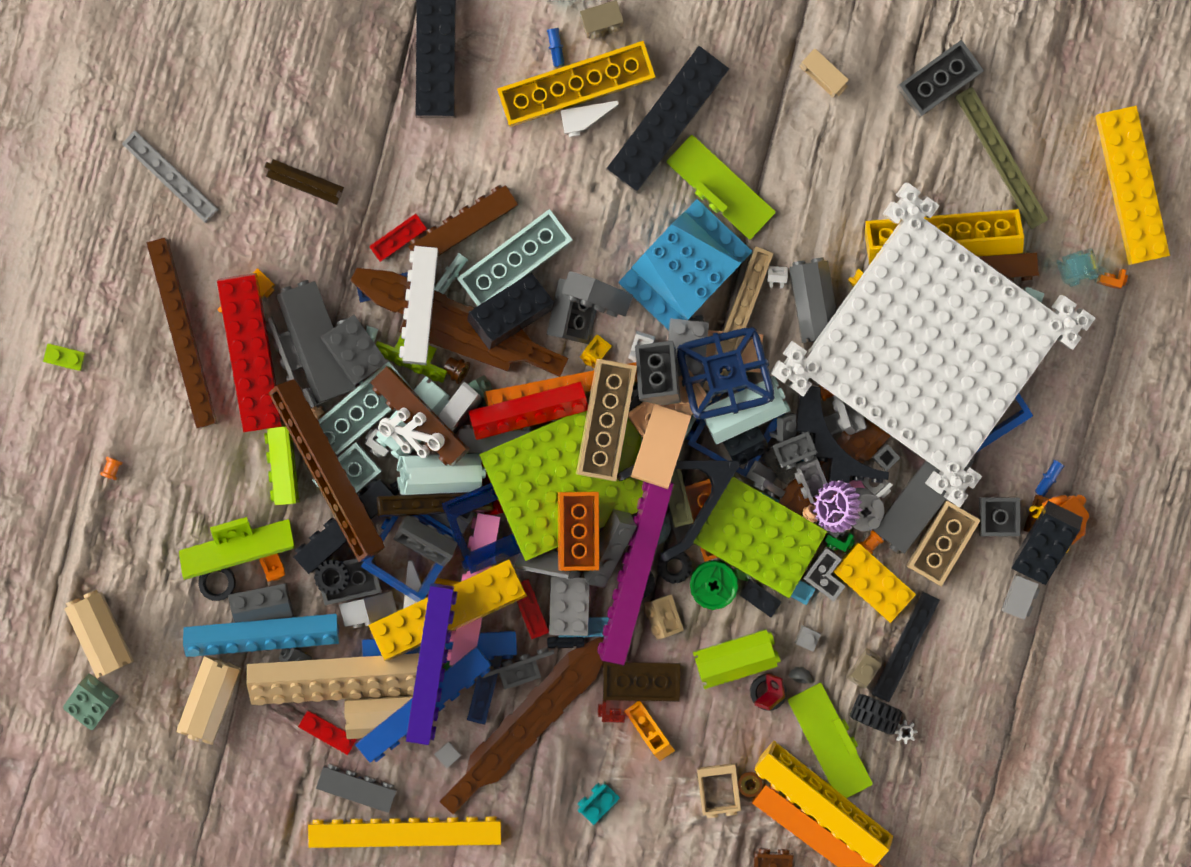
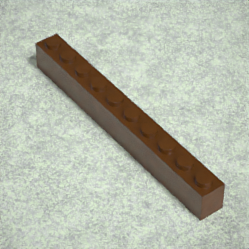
[146,238,218,429]
[269,379,385,562]

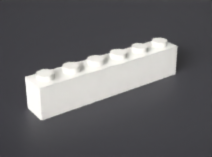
[399,246,438,365]

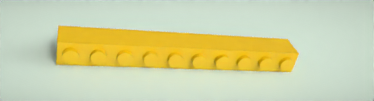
[308,816,501,848]

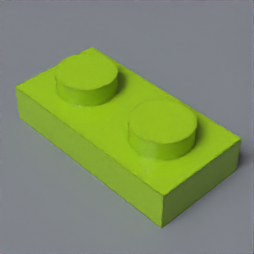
[43,343,86,371]

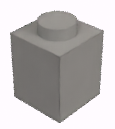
[794,625,821,652]

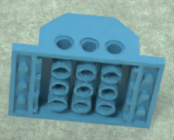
[618,199,753,330]

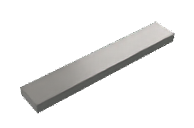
[122,130,219,223]

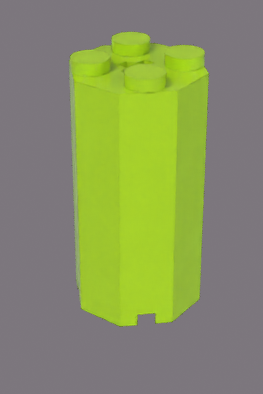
[693,629,781,689]

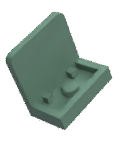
[63,673,119,730]

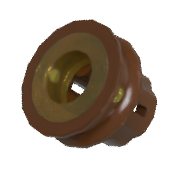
[444,357,470,384]
[738,772,763,797]

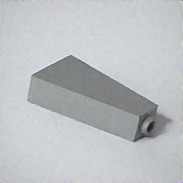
[424,382,484,444]

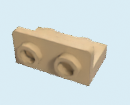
[644,594,684,639]

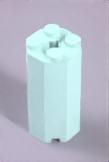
[376,376,450,460]
[704,376,790,445]
[397,453,486,495]

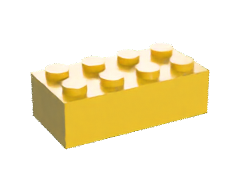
[833,542,916,623]

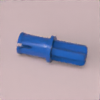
[547,28,565,67]
[1035,460,1065,497]

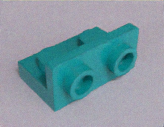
[577,782,620,825]

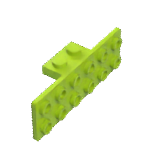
[666,135,775,240]
[179,517,295,580]
[787,683,873,798]

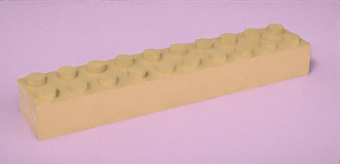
[247,653,419,705]

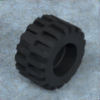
[849,694,903,735]

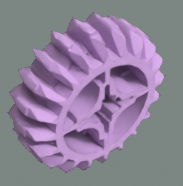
[812,481,862,533]

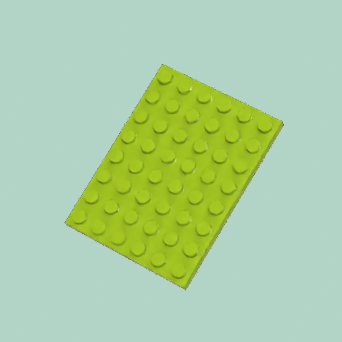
[479,411,643,561]

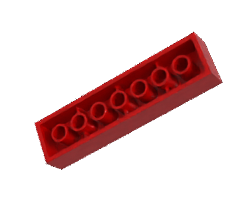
[217,273,283,432]

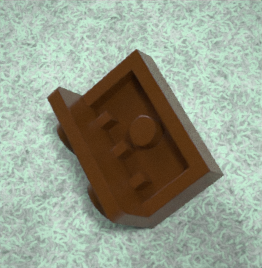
[754,848,794,867]

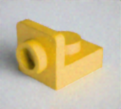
[580,334,612,368]

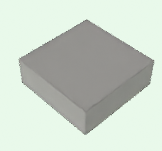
[434,741,461,768]

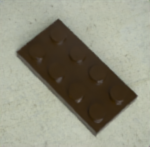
[603,661,680,702]

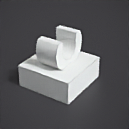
[768,266,788,288]

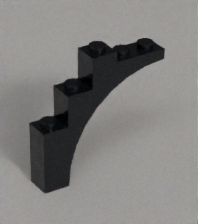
[796,386,889,483]

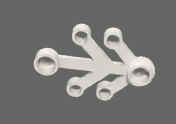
[378,408,445,458]

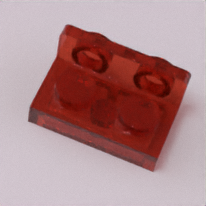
[598,700,625,723]

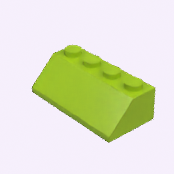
[264,427,300,505]

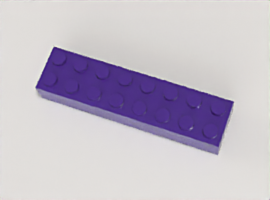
[406,583,457,745]

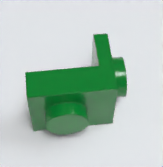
[824,533,855,552]

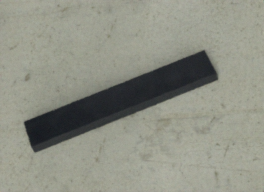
[872,591,940,703]

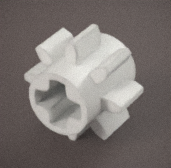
[895,720,918,744]

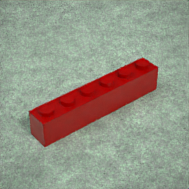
[468,382,588,440]

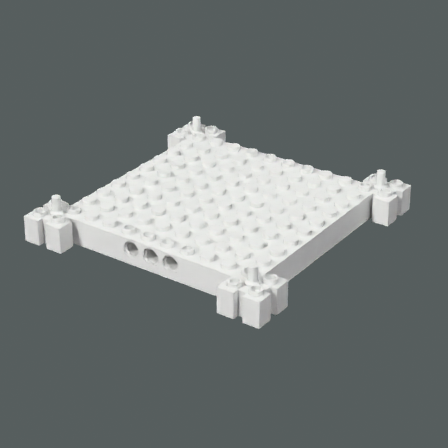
[770,182,1096,508]

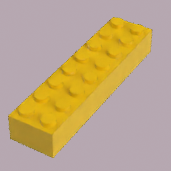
[497,41,655,128]
[1095,105,1170,265]
[865,209,1024,265]
[368,560,527,662]
[754,740,893,866]

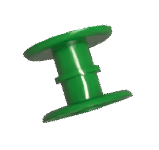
[690,560,738,610]

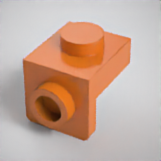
[259,553,285,582]

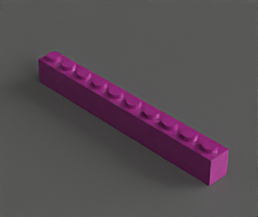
[598,481,674,665]

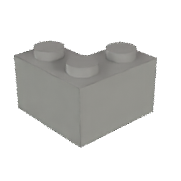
[802,547,846,601]
[339,591,397,629]

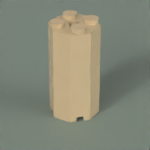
[64,590,134,678]
[176,655,242,745]
[344,695,413,739]

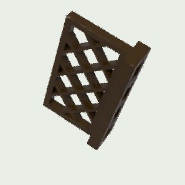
[265,159,344,205]

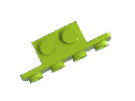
[375,333,447,383]

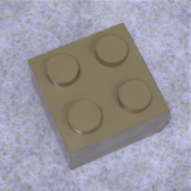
[580,0,624,40]

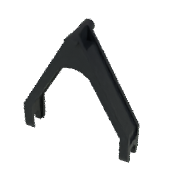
[617,461,739,561]

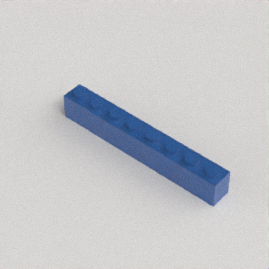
[362,631,517,662]
[355,646,492,763]

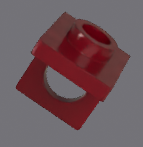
[754,674,785,710]

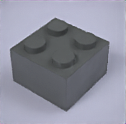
[979,497,1020,536]

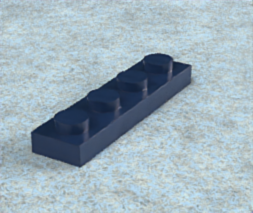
[467,656,502,725]

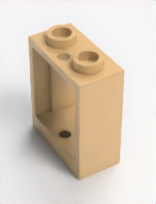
[799,48,849,98]
[697,763,741,818]

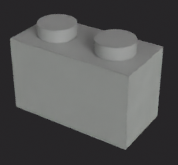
[1001,575,1040,620]

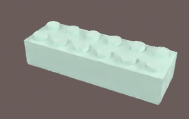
[457,209,573,306]
[318,361,413,456]

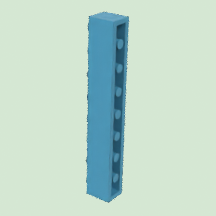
[183,614,339,657]

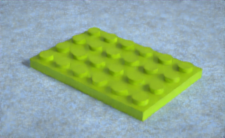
[693,477,827,598]

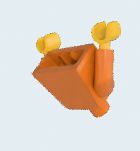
[1029,495,1089,553]

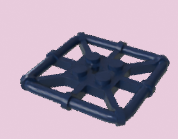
[677,327,775,420]

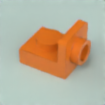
[1096,269,1128,289]

